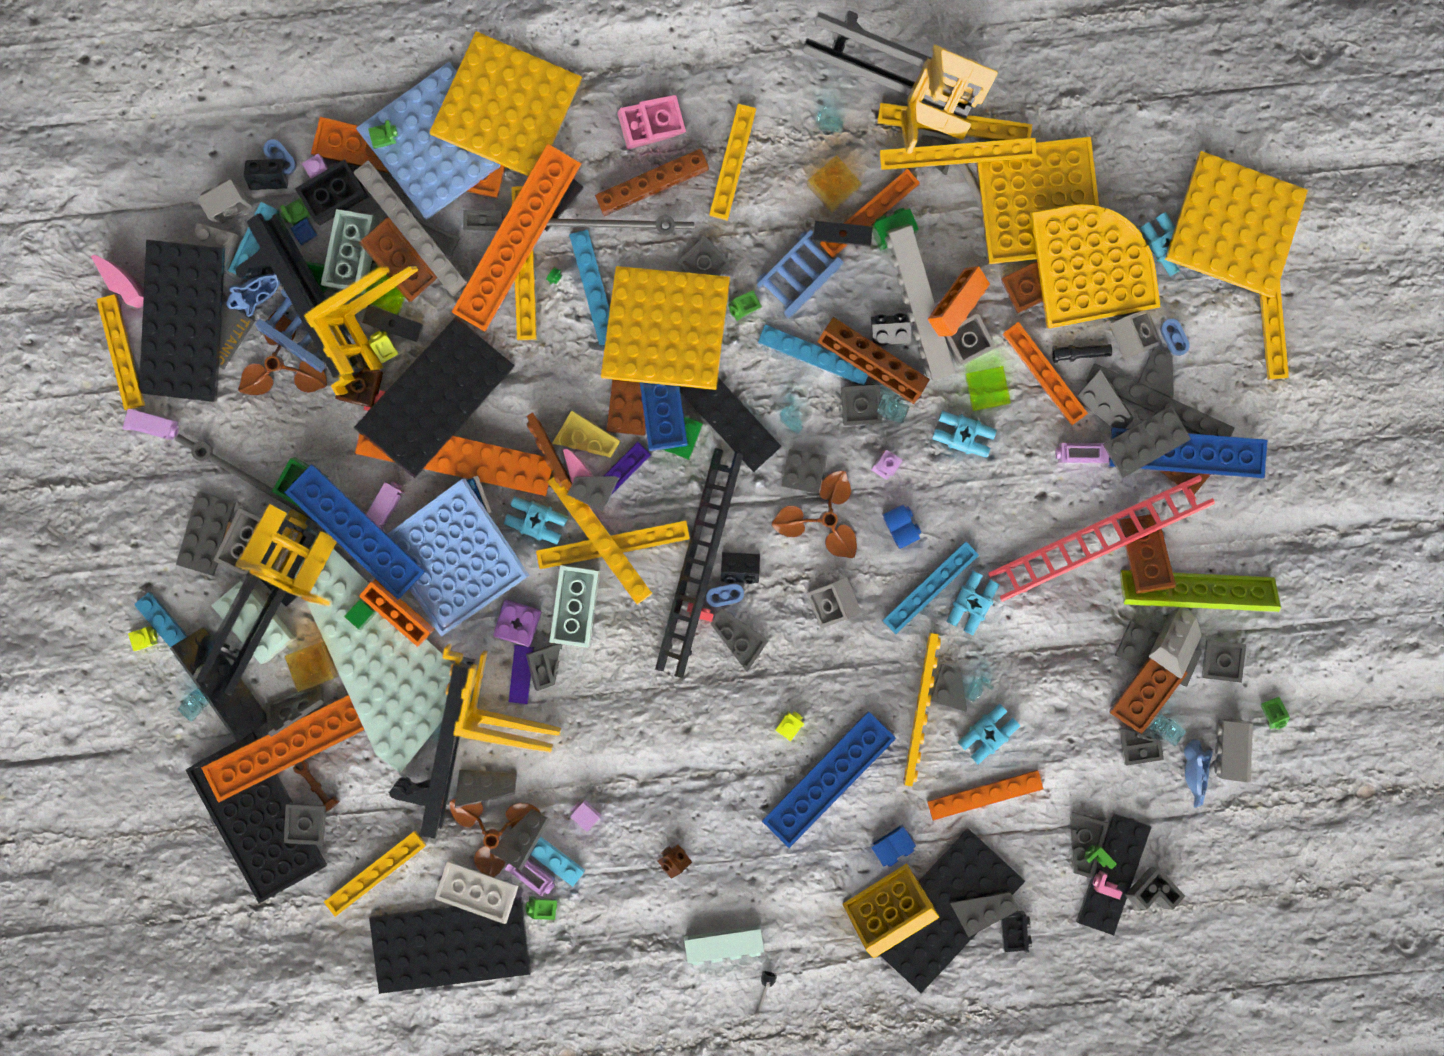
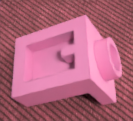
[1093,871,1122,899]

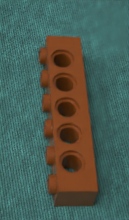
[595,148,709,217]
[817,317,930,404]

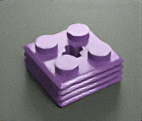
[493,600,542,647]

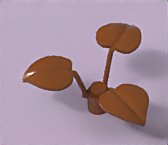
[238,311,327,395]
[772,471,857,559]
[450,798,541,877]

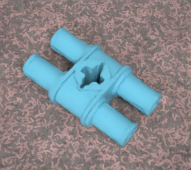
[1139,212,1180,277]
[932,411,997,458]
[504,496,568,545]
[946,571,1000,635]
[957,704,1020,764]

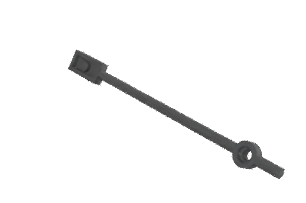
[463,210,694,235]
[175,434,315,522]

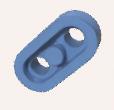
[263,139,296,175]
[1160,319,1190,356]
[706,584,744,607]

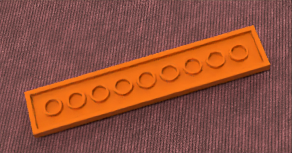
[311,117,505,199]
[452,143,582,332]
[355,433,552,496]
[202,695,365,802]

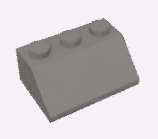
[213,508,261,576]
[1149,607,1202,679]
[1214,719,1253,783]

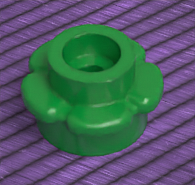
[546,267,563,285]

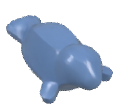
[226,273,281,317]
[1184,739,1213,808]

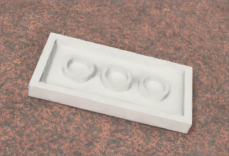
[435,862,518,924]

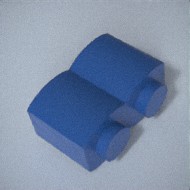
[882,504,922,549]
[871,824,916,867]

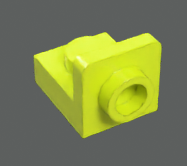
[369,331,398,363]
[128,626,158,651]
[775,711,804,741]

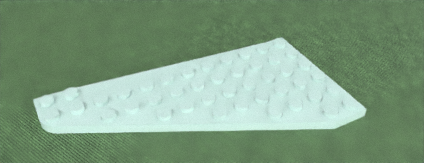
[295,526,452,773]

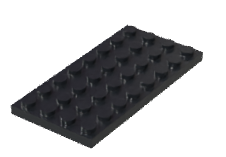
[139,240,225,402]
[354,317,515,478]
[185,732,327,904]
[880,828,1025,993]
[369,897,531,994]

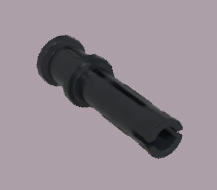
[1052,344,1112,363]

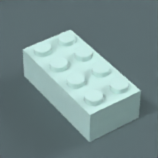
[321,209,380,295]
[550,565,600,648]
[212,580,296,664]

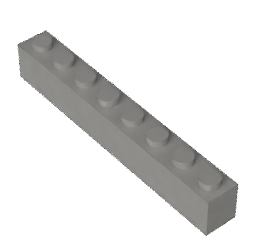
[353,161,468,296]
[885,224,955,381]

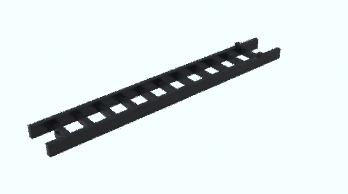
[655,448,743,678]

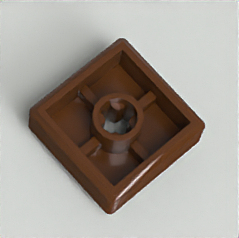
[335,367,383,408]

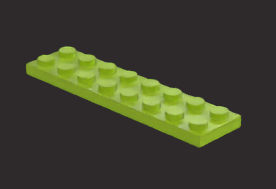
[1120,570,1281,612]

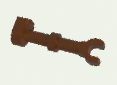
[293,760,340,812]

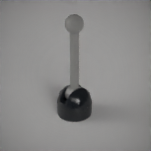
[754,971,777,1017]

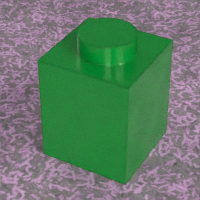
[344,599,376,630]

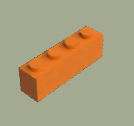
[928,266,990,337]
[359,579,435,647]

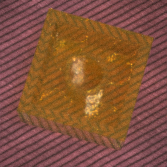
[807,155,862,214]
[284,642,339,692]

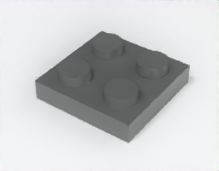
[677,236,731,276]
[841,385,882,426]
[782,449,827,494]
[1202,640,1246,683]
[284,803,326,845]

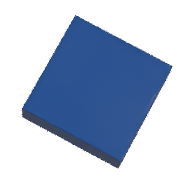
[290,218,318,245]

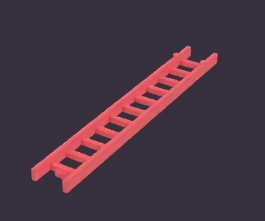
[988,475,1215,602]

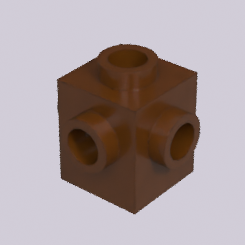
[657,844,692,879]

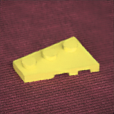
[552,410,621,457]

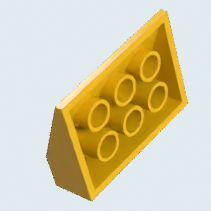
[842,863,939,958]

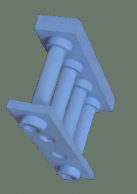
[756,230,844,319]
[255,289,348,373]

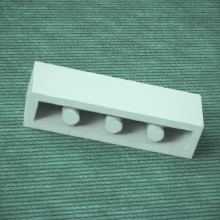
[684,925,764,965]

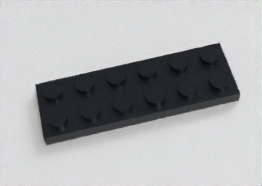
[680,377,782,473]
[170,627,267,742]
[1076,813,1152,936]

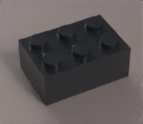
[295,159,369,226]

